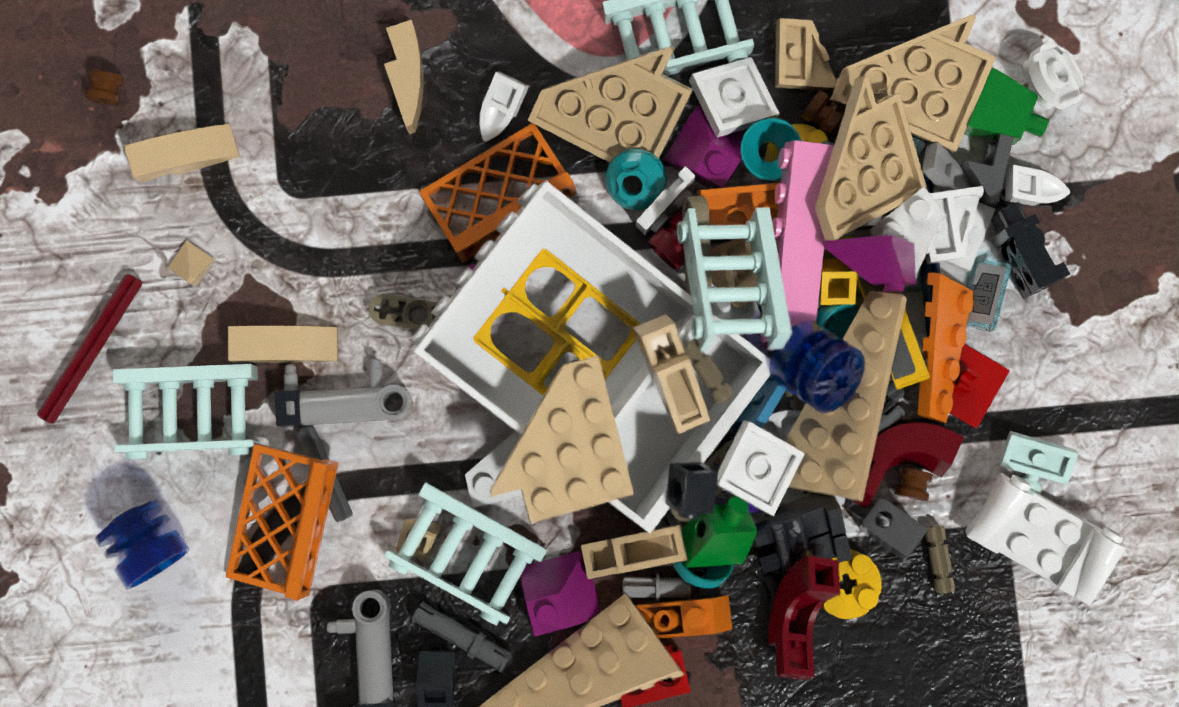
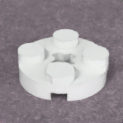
[1023,43,1084,110]

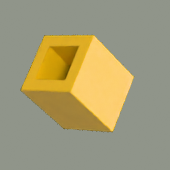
[818,259,857,305]

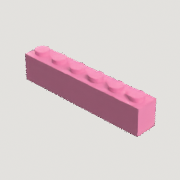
[760,141,834,354]

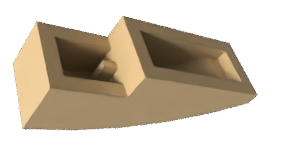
[384,19,423,134]
[124,124,240,183]
[633,314,710,434]
[228,326,338,363]
[581,525,687,579]

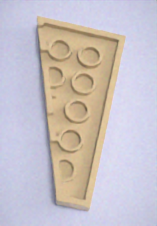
[784,291,907,501]
[479,593,684,707]

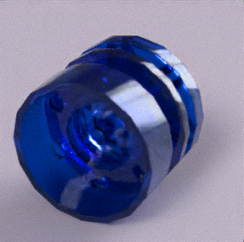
[770,320,865,413]
[94,499,190,589]

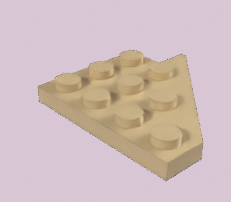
[830,15,996,152]
[528,46,693,163]
[815,76,927,241]
[489,356,634,523]

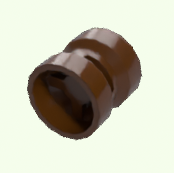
[801,90,846,136]

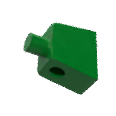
[964,68,1049,145]
[681,497,757,568]

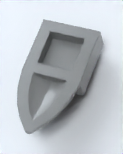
[922,142,971,191]

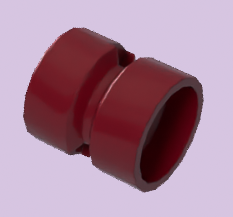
[647,207,685,272]

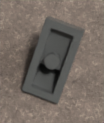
[960,134,1014,208]

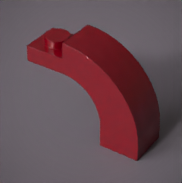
[853,423,964,509]
[768,556,841,680]

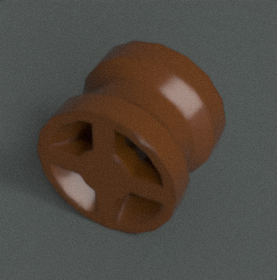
[85,70,124,106]
[894,467,933,501]

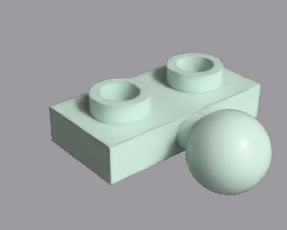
[999,431,1078,495]

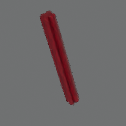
[37,273,142,424]

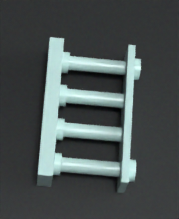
[602,0,754,76]
[677,207,792,352]
[113,364,259,460]
[384,482,547,625]

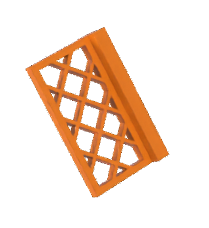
[419,123,577,263]
[226,443,339,601]

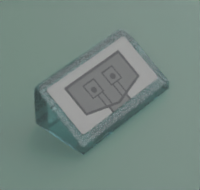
[967,258,1012,332]

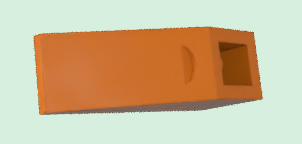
[635,595,732,639]

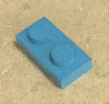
[731,371,791,430]

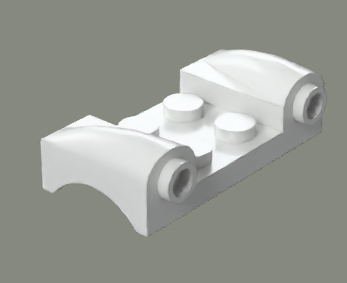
[965,472,1127,606]

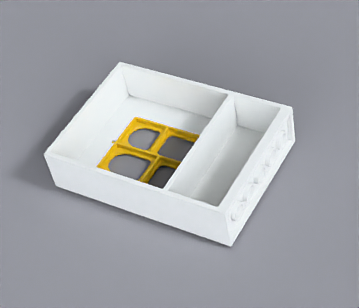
[410,181,777,533]

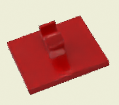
[917,344,1010,429]

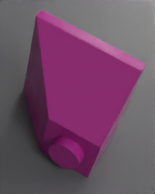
[663,104,745,189]
[824,235,916,292]
[520,550,601,636]

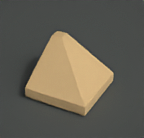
[168,240,215,287]
[395,519,443,563]

